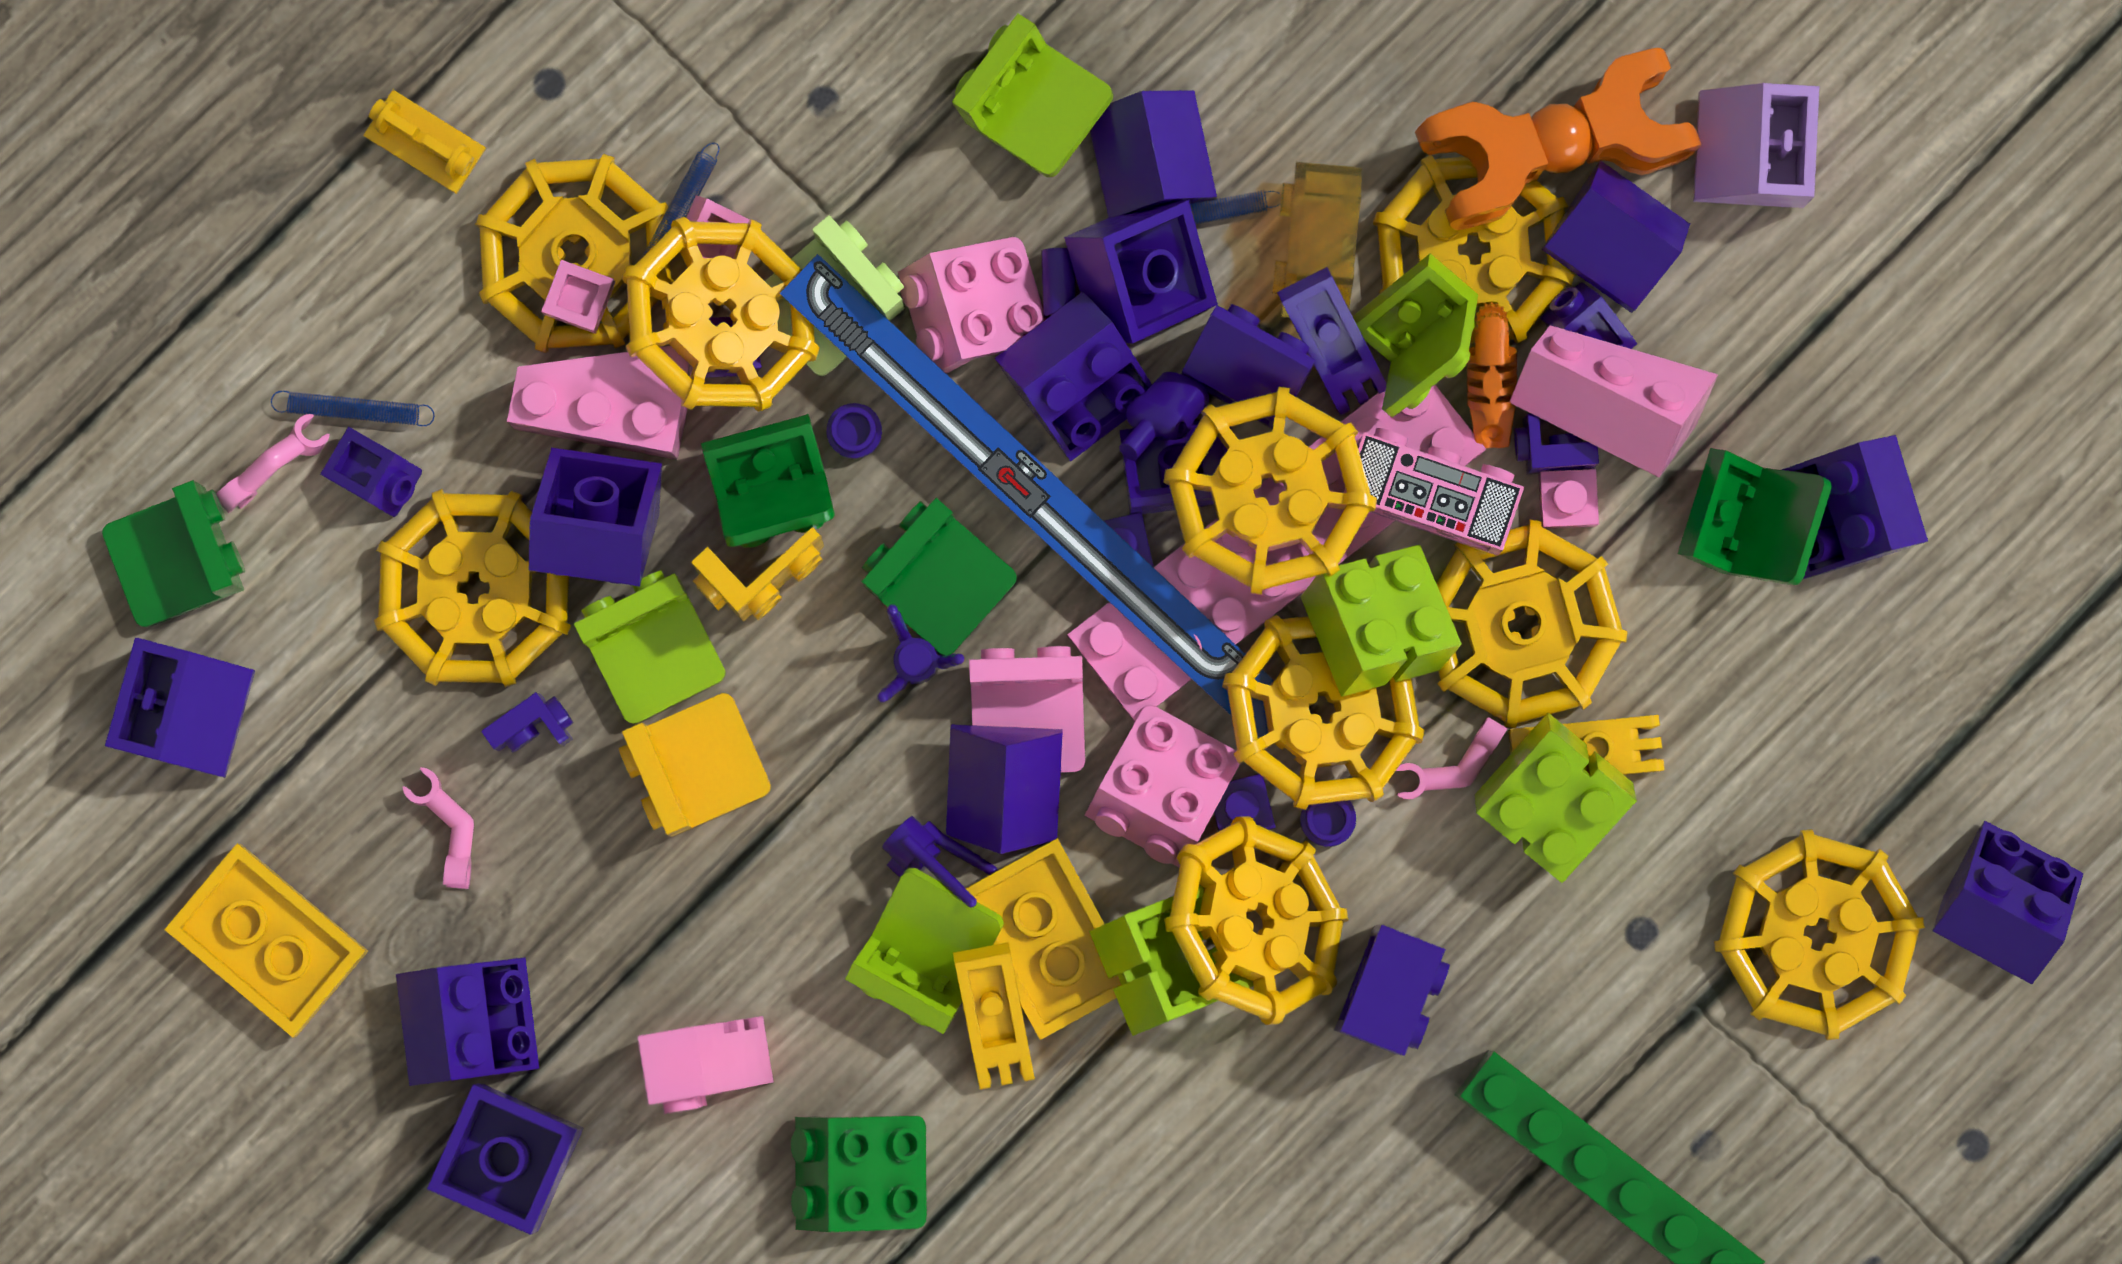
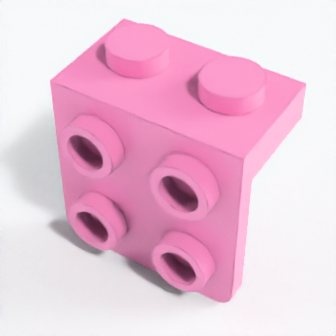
[898,237,1046,374]
[969,646,1085,773]
[1084,705,1240,868]

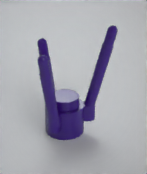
[877,605,964,703]
[882,816,998,908]

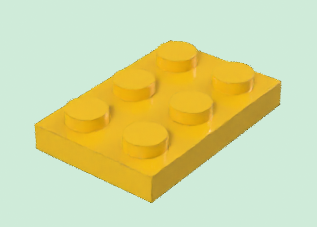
[965,838,1121,1040]
[164,843,368,1038]

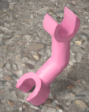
[216,414,330,514]
[1396,717,1507,799]
[403,768,474,889]

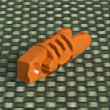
[1467,301,1517,448]

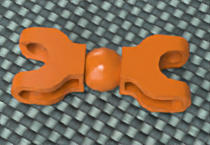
[1415,48,1702,230]

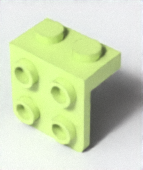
[765,215,904,376]

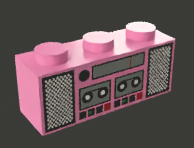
[1342,428,1524,556]

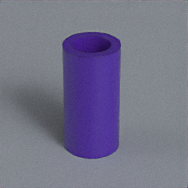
[1041,248,1076,318]

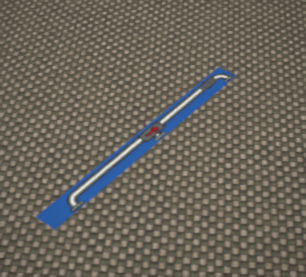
[779,254,1274,738]

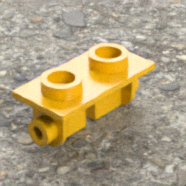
[363,90,486,194]

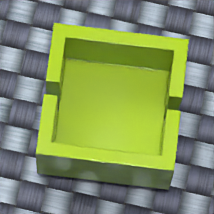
[1301,544,1462,697]
[1474,713,1637,883]
[1089,885,1253,1036]

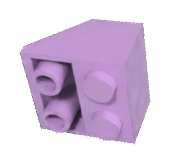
[1693,83,1819,208]

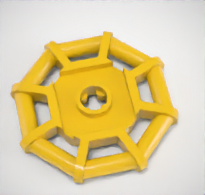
[475,154,674,353]
[1373,155,1575,344]
[622,217,820,412]
[1164,387,1377,595]
[374,489,572,688]
[1437,520,1628,728]
[1222,615,1425,810]
[1164,816,1349,1025]
[1714,829,1925,1040]

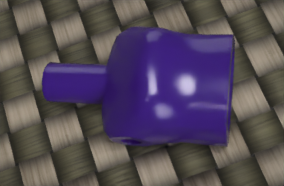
[1119,372,1209,461]

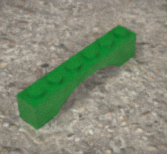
[1454,1050,1765,1264]

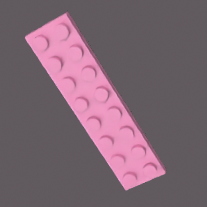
[1067,385,1486,722]

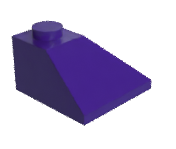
[1064,200,1218,344]

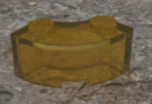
[1272,162,1362,318]

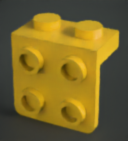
[691,528,824,622]
[618,693,771,837]

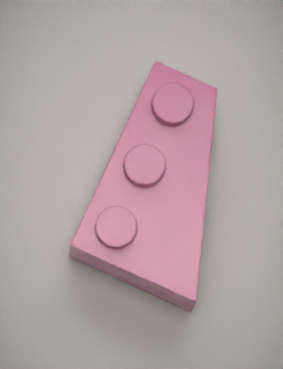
[1509,325,1718,478]
[507,346,693,460]
[638,1016,774,1114]

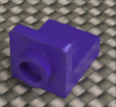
[1541,283,1638,349]
[1514,413,1599,475]
[320,426,422,517]
[481,692,574,753]

